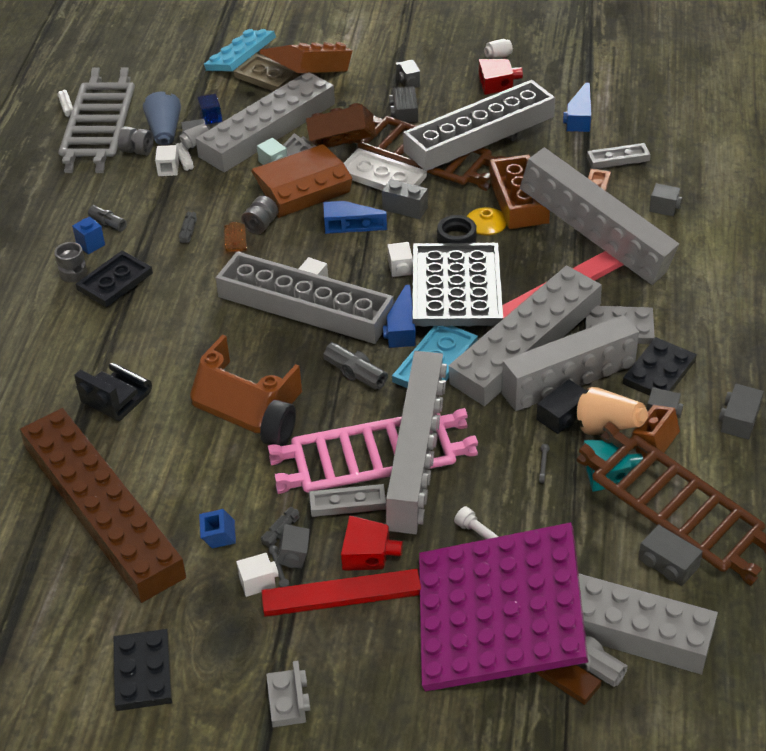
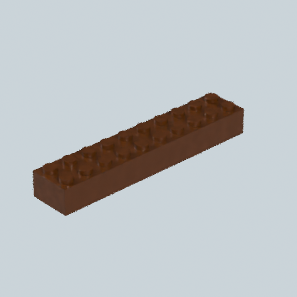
[20,408,187,603]

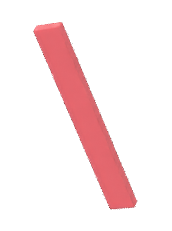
[502,251,624,319]

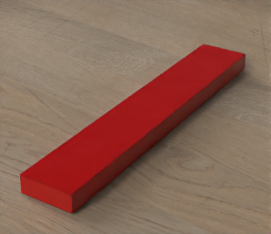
[261,569,421,617]

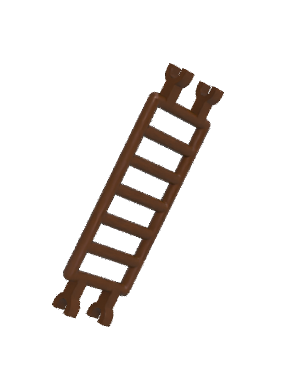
[349,116,506,191]
[576,421,766,586]

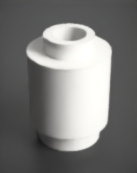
[484,39,513,59]

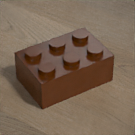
[306,103,377,148]

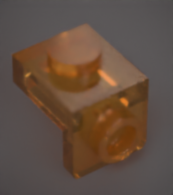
[224,222,247,252]

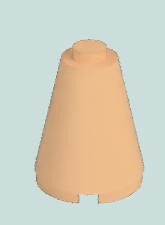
[577,387,648,435]

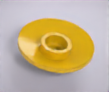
[467,207,507,235]

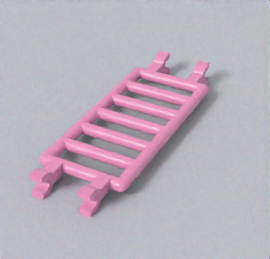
[268,408,478,494]

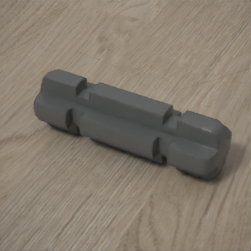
[179,211,197,243]
[261,507,300,548]

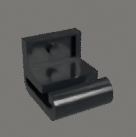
[74,363,152,421]

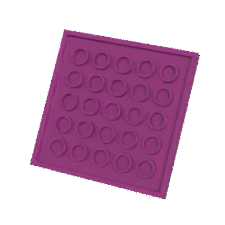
[419,522,589,692]

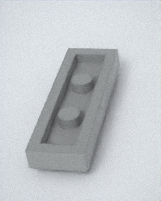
[587,143,651,169]
[309,484,386,517]

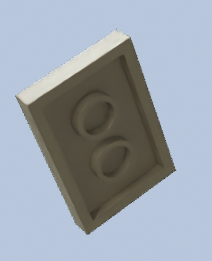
[234,54,300,91]

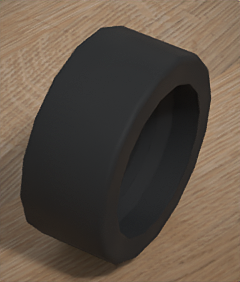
[437,215,477,243]
[260,400,296,446]

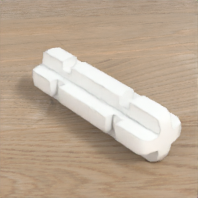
[58,90,73,117]
[176,142,194,171]

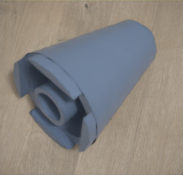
[143,91,181,146]

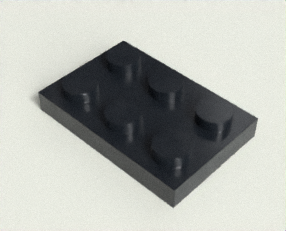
[76,250,153,308]
[622,337,697,396]
[113,629,172,711]

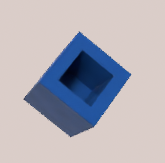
[72,216,105,254]
[199,509,236,548]

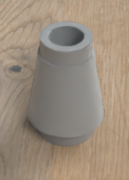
[179,123,208,149]

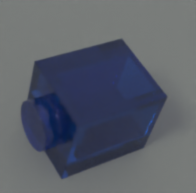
[197,94,222,125]

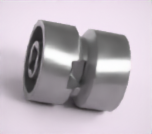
[118,126,153,156]
[241,196,278,234]
[55,242,87,282]

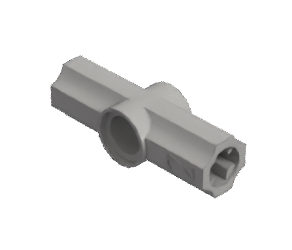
[577,636,628,687]

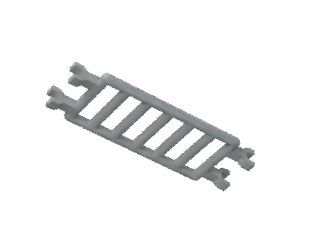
[58,67,135,173]

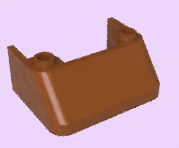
[190,335,302,433]

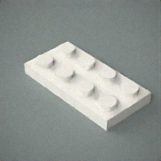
[344,148,427,190]

